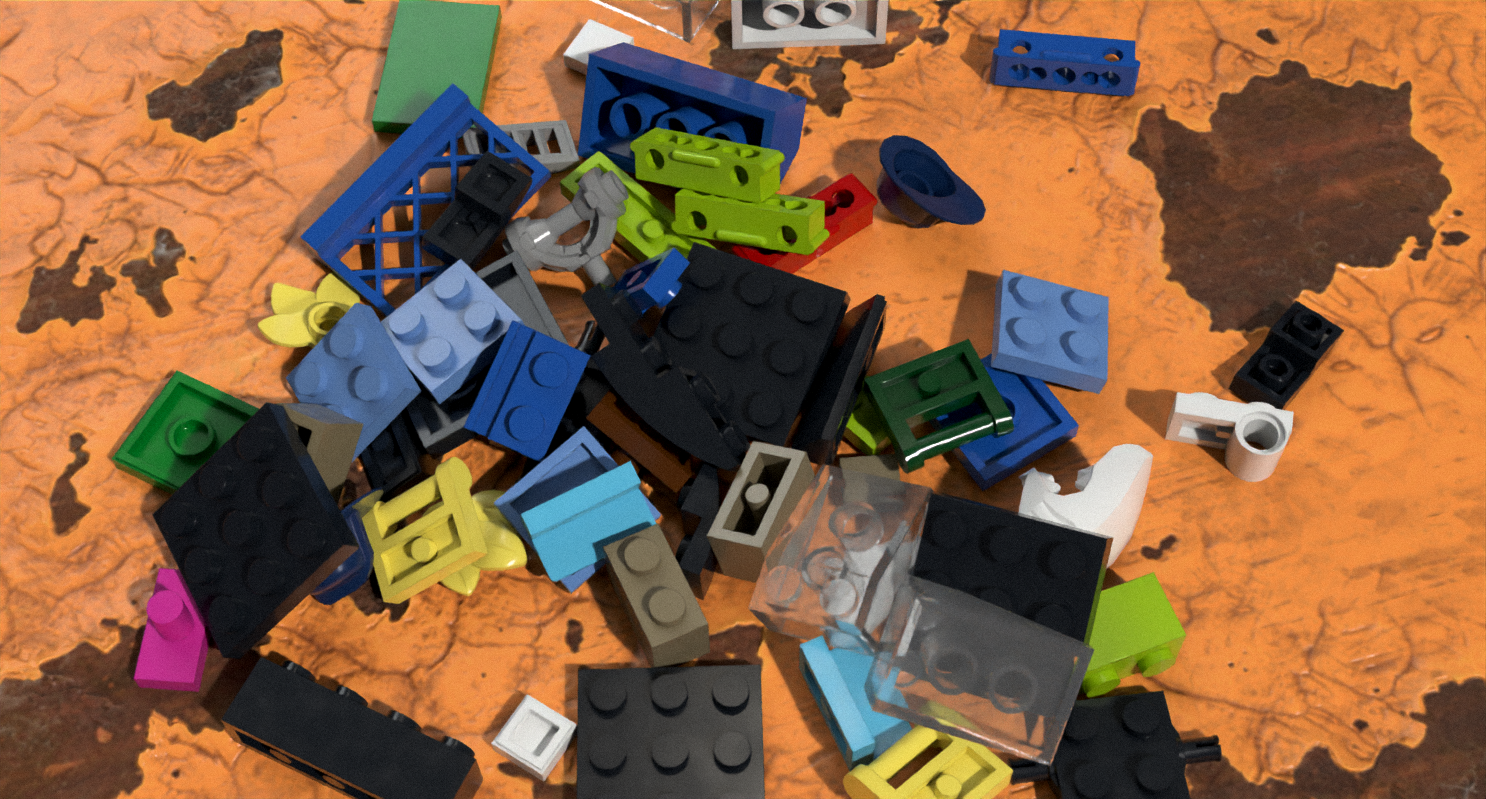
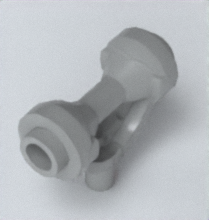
[502,167,629,286]

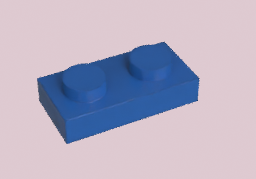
[613,248,690,314]

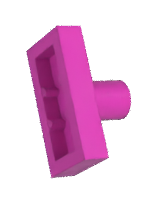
[134,568,211,692]

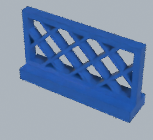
[300,83,551,317]

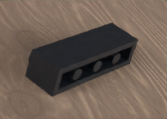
[221,657,483,799]

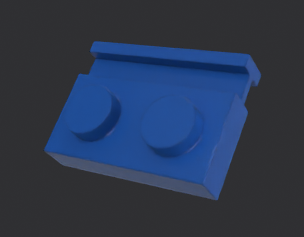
[464,320,591,462]

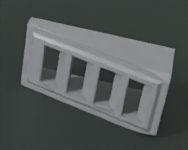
[462,120,580,176]

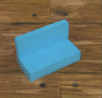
[521,461,656,582]
[799,635,912,771]

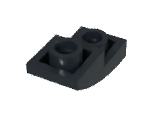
[1228,301,1344,410]
[675,461,721,601]

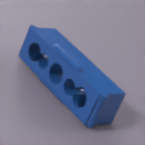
[989,29,1141,96]

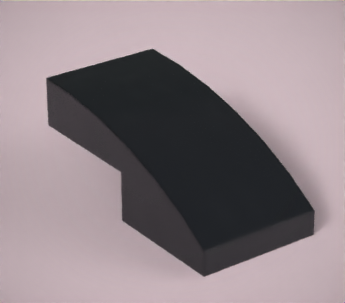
[422,151,532,270]

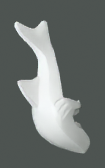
[823,444,1153,644]

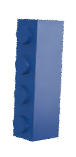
[578,42,807,189]

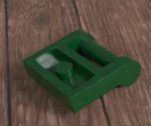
[864,339,1014,474]

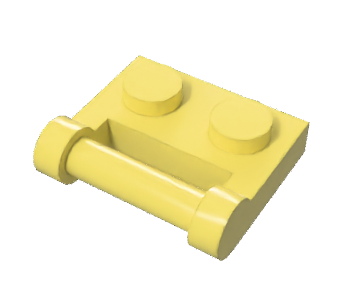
[362,457,489,604]
[843,706,1014,799]

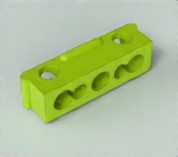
[630,127,785,204]
[671,188,830,255]

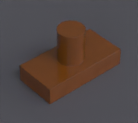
[586,387,701,493]

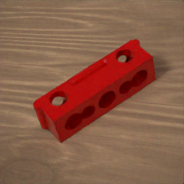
[732,173,878,274]

